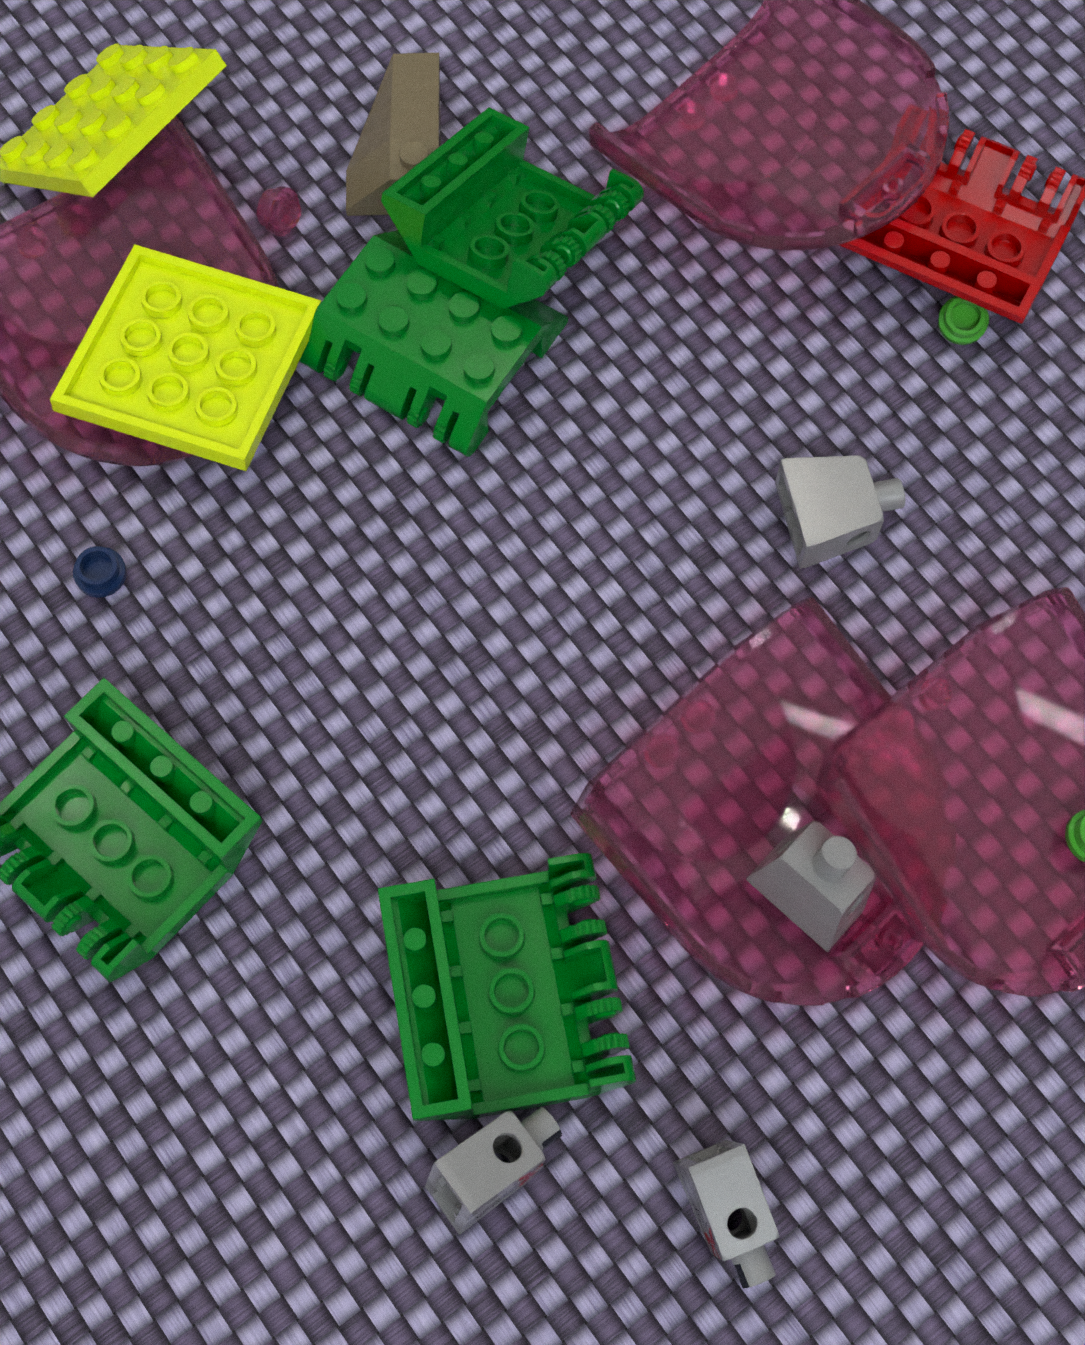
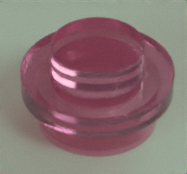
[257,186,301,236]

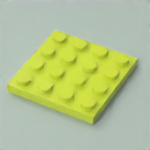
[0,44,227,197]
[50,244,321,471]

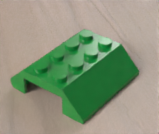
[381,107,644,309]
[299,230,568,457]
[0,678,263,982]
[378,853,636,1121]

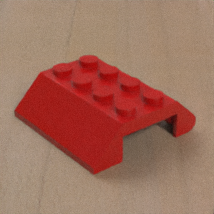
[837,107,1085,324]

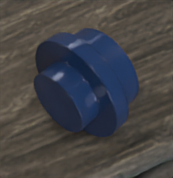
[73,546,127,598]

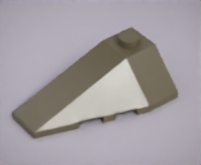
[346,52,441,216]

